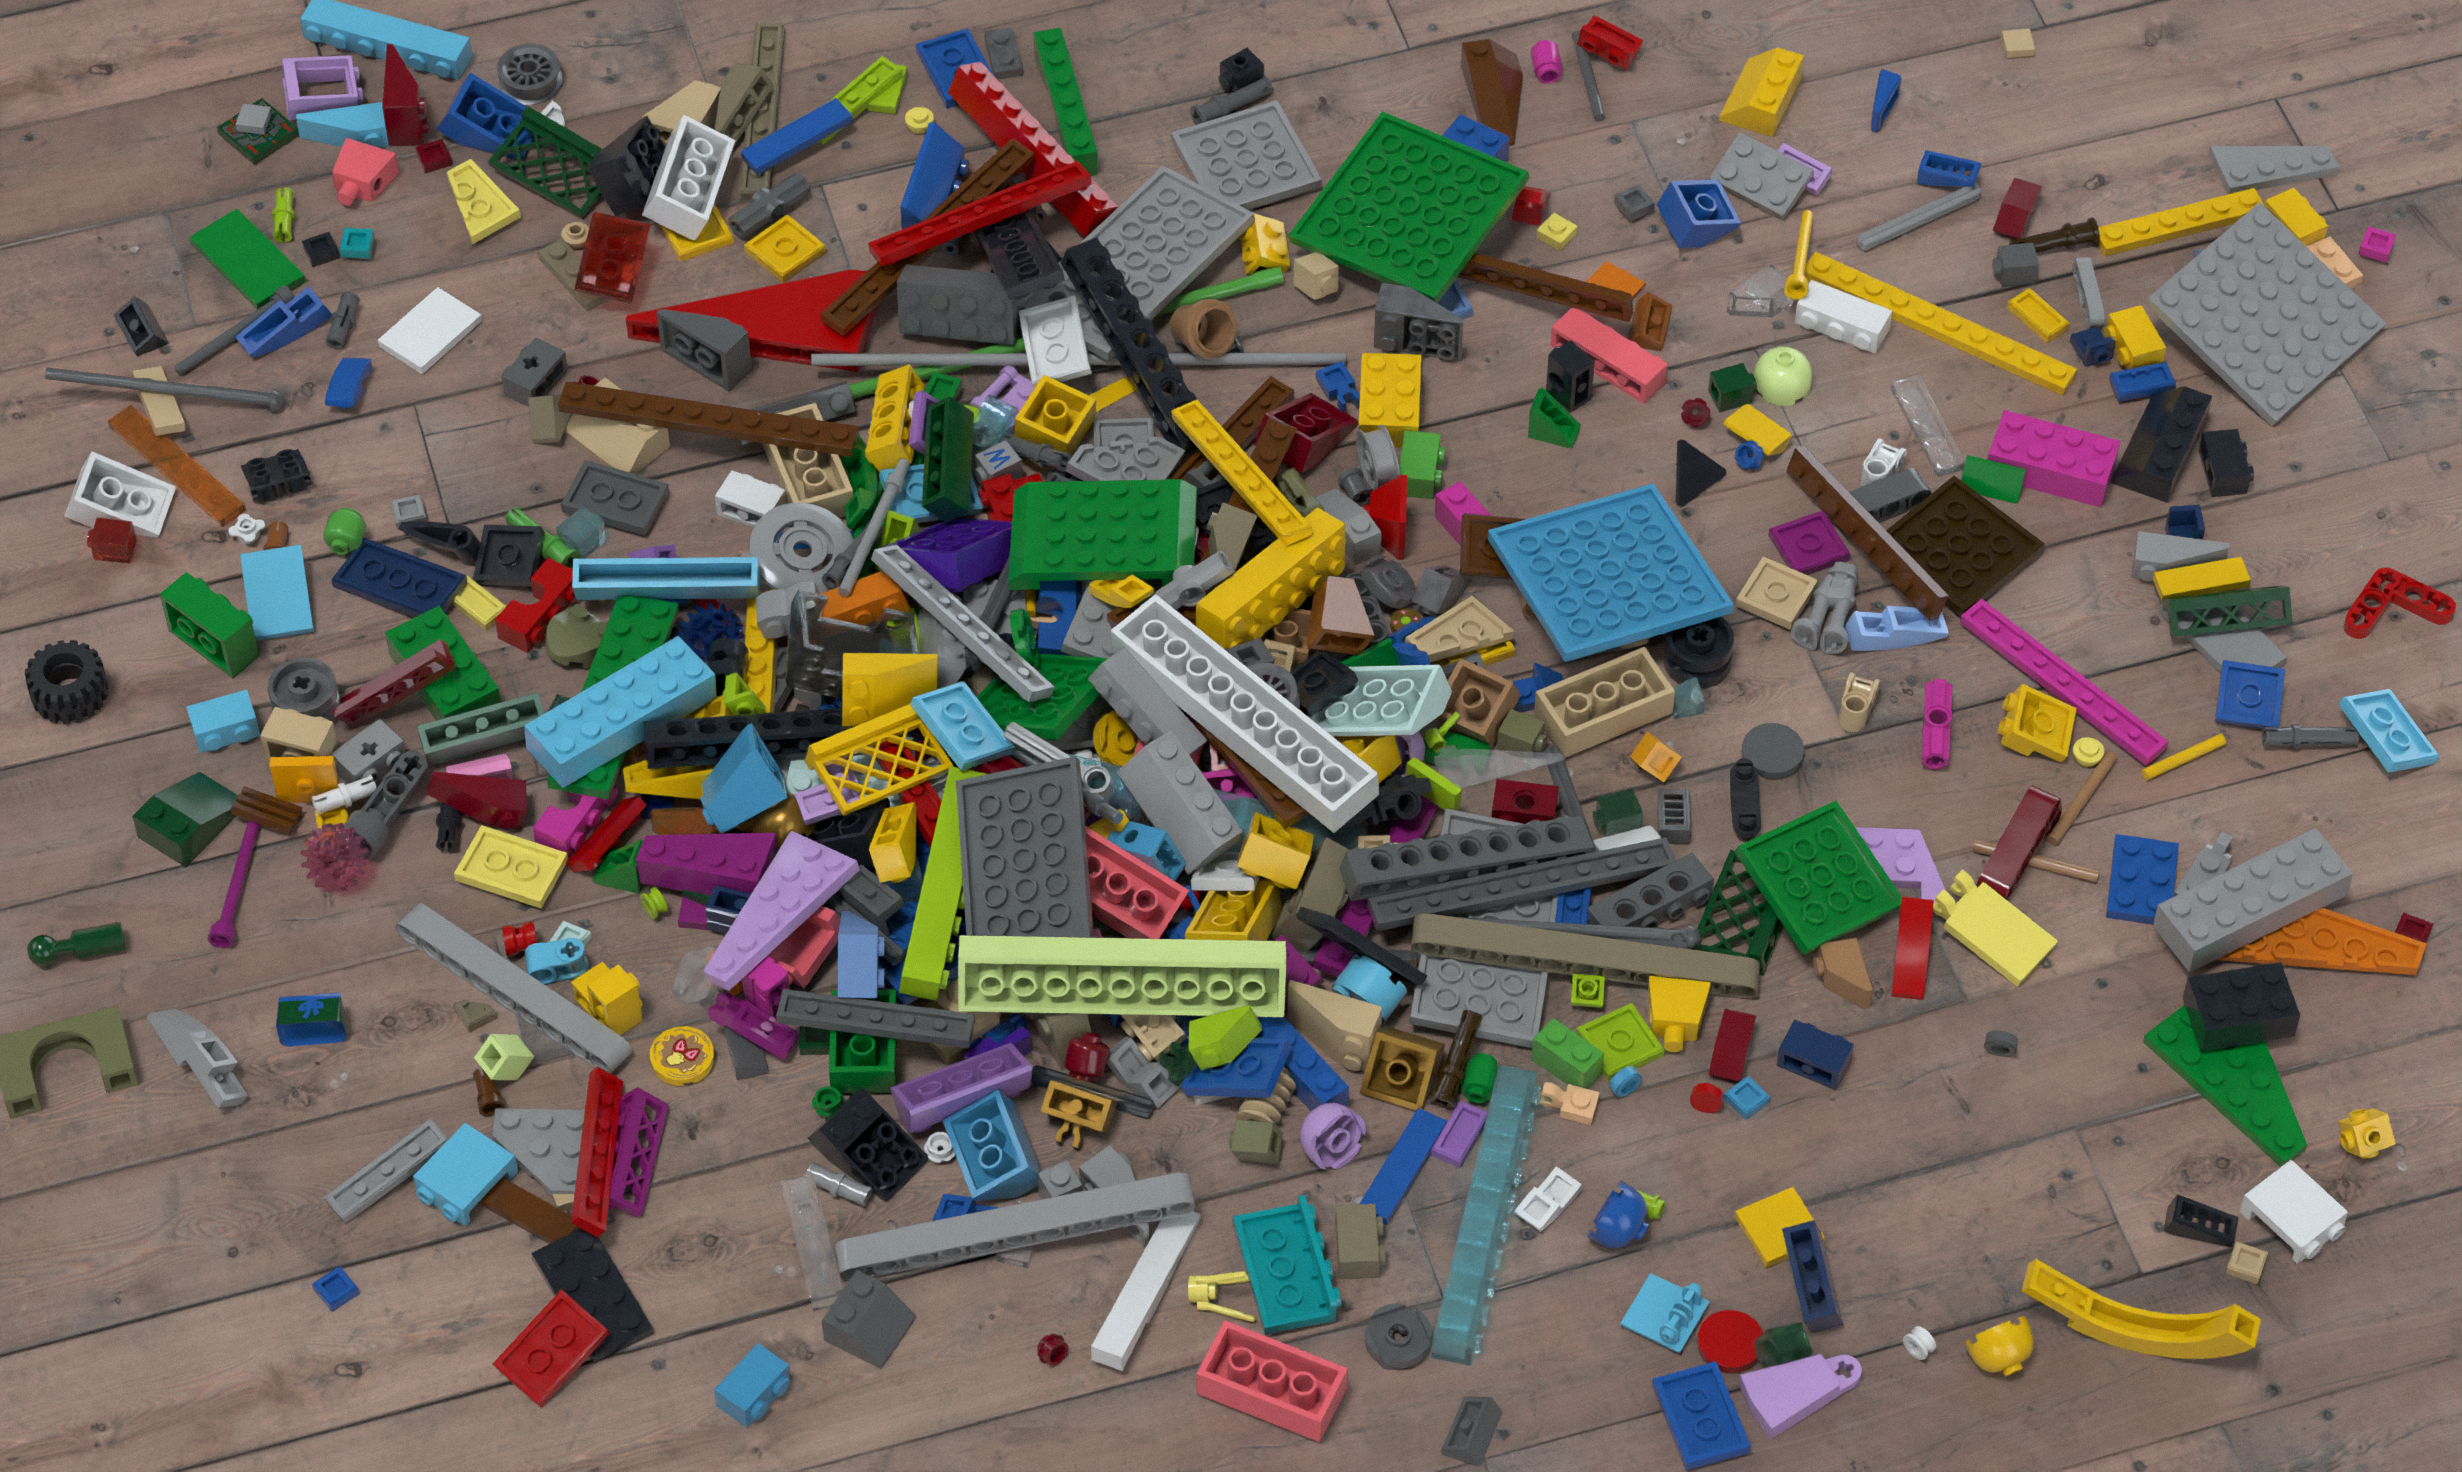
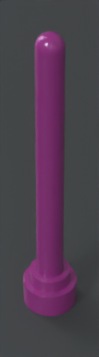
[207,820,260,949]

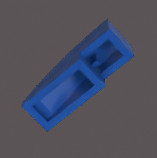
[236,286,332,358]

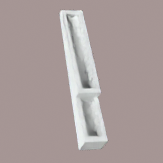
[1091,1211,1201,1371]

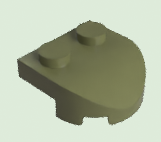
[1274,468,1325,518]
[545,604,607,668]

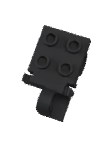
[1326,774,1433,829]

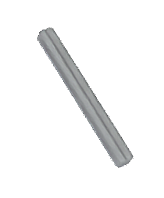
[1856,183,1982,251]

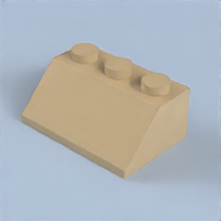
[564,378,670,474]

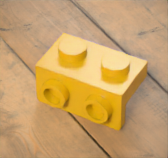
[1239,213,1291,275]

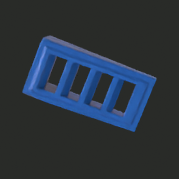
[1871,69,1902,133]
[1917,150,1982,187]

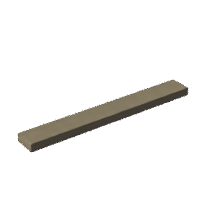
[740,23,785,200]

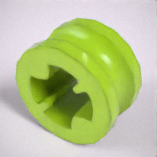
[640,887,668,919]

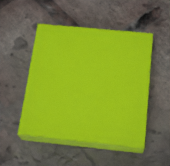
[1576,1003,1665,1082]

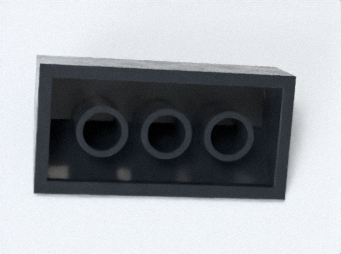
[2111,386,2212,503]

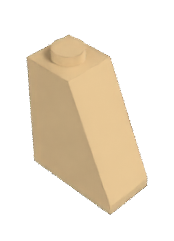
[641,80,721,146]

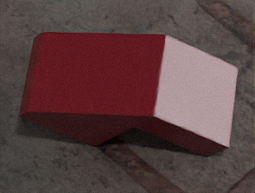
[1993,177,2043,239]
[1708,1008,1757,1081]

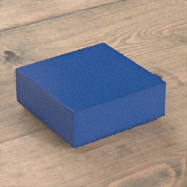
[312,1266,360,1312]

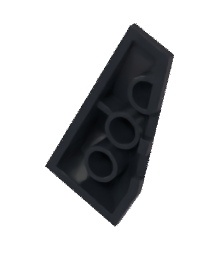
[802,798,890,868]

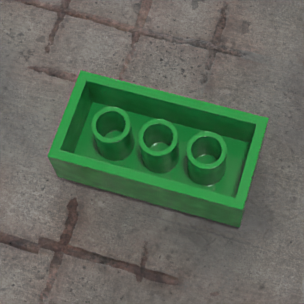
[385,606,501,721]

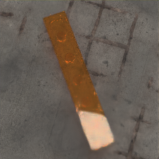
[108,405,246,527]

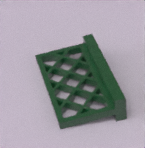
[488,106,603,220]
[1690,850,1784,975]

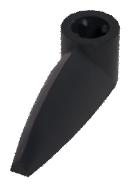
[399,521,480,565]

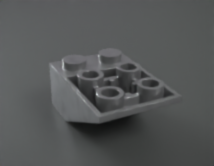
[1374,283,1464,361]

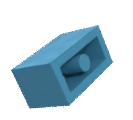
[714,1343,791,1428]

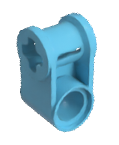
[525,938,589,985]

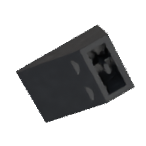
[587,116,666,216]
[808,1087,928,1202]

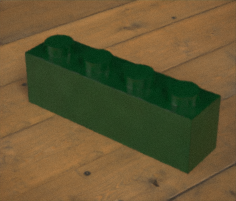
[922,396,974,523]

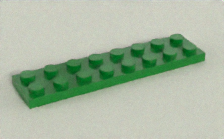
[547,596,679,800]

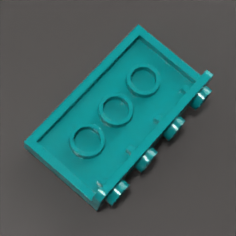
[1232,1195,1341,1335]

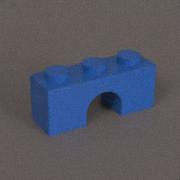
[1035,580,1082,656]

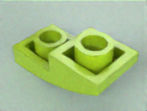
[1571,974,1605,1008]

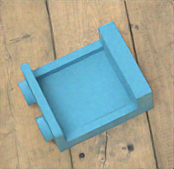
[413,1123,518,1226]

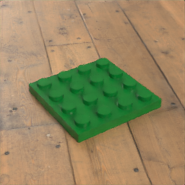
[977,654,1108,740]
[1734,800,1902,955]

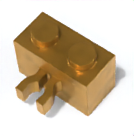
[1040,1080,1118,1148]

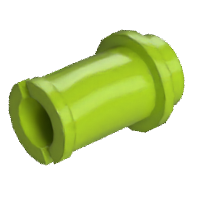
[1636,1189,1666,1220]

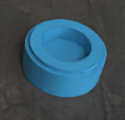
[1609,1066,1642,1097]

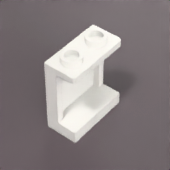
[2240,1160,2348,1264]

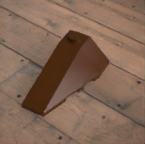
[1461,39,1523,146]

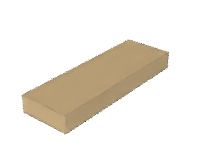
[132,366,185,436]

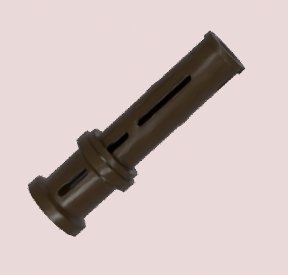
[2009,217,2100,253]
[1428,1010,1483,1109]

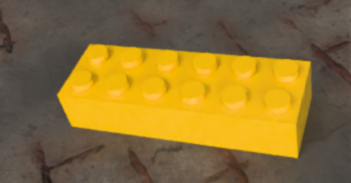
[1196,507,1346,651]

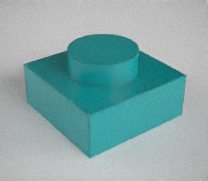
[339,227,375,259]

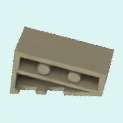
[1026,1013,1091,1071]

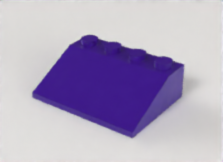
[882,518,1012,593]

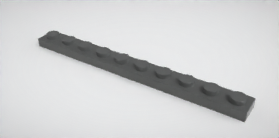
[1367,837,1676,931]

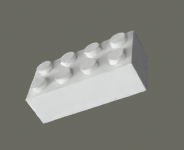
[642,115,735,241]

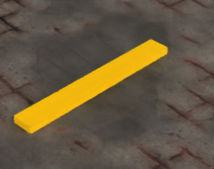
[1171,400,1313,546]

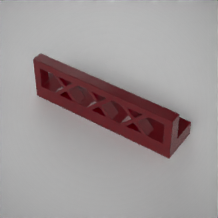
[332,639,456,728]

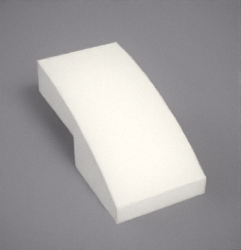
[1514,1166,1583,1232]

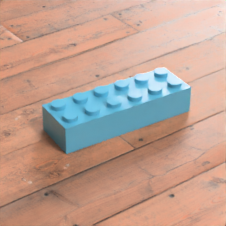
[524,636,717,788]

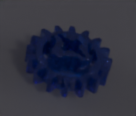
[677,603,745,663]

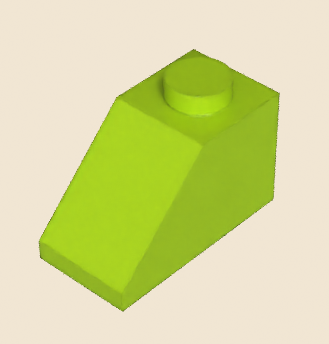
[1189,1005,1262,1070]

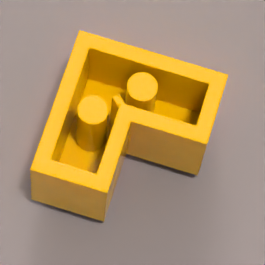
[571,961,643,1035]

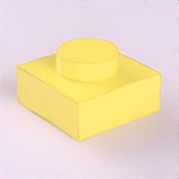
[1536,213,1578,251]

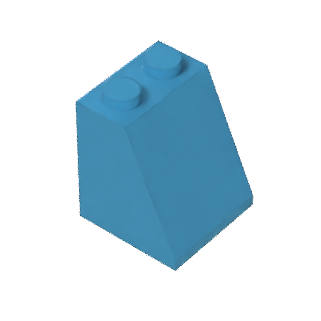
[700,723,788,834]

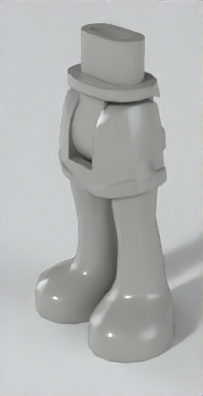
[1791,562,1858,654]

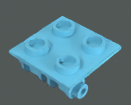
[1620,1273,1710,1353]

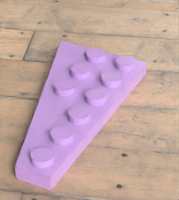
[703,830,860,991]

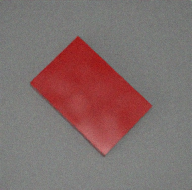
[492,1290,610,1408]

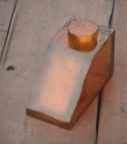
[650,808,721,835]

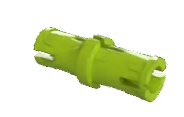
[272,187,295,243]

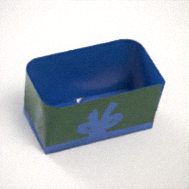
[276,993,346,1046]

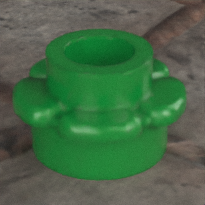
[812,1086,844,1117]

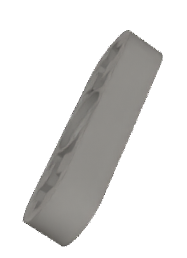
[2073,257,2105,329]

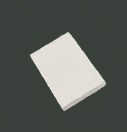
[378,287,482,374]
[1018,296,1092,388]

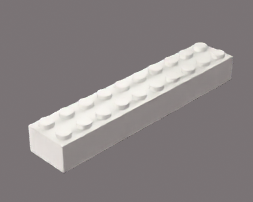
[1111,594,1379,833]

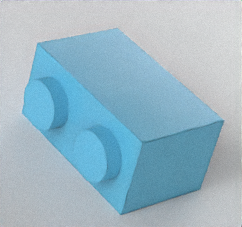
[186,690,260,753]

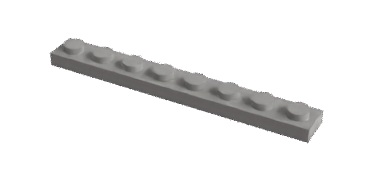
[871,545,1054,702]

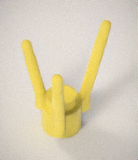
[1188,1271,1256,1322]

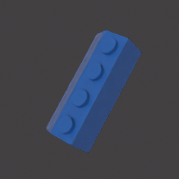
[900,122,969,252]

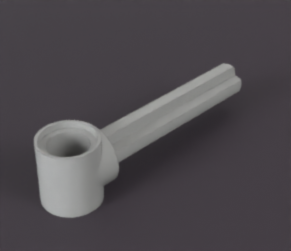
[1003,722,1114,800]

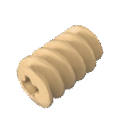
[1235,1067,1296,1124]

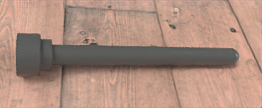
[175,285,295,375]

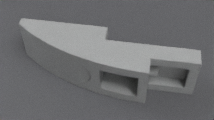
[147,1009,248,1109]

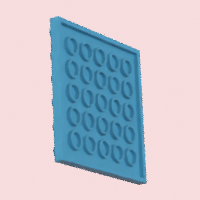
[1487,483,1734,662]

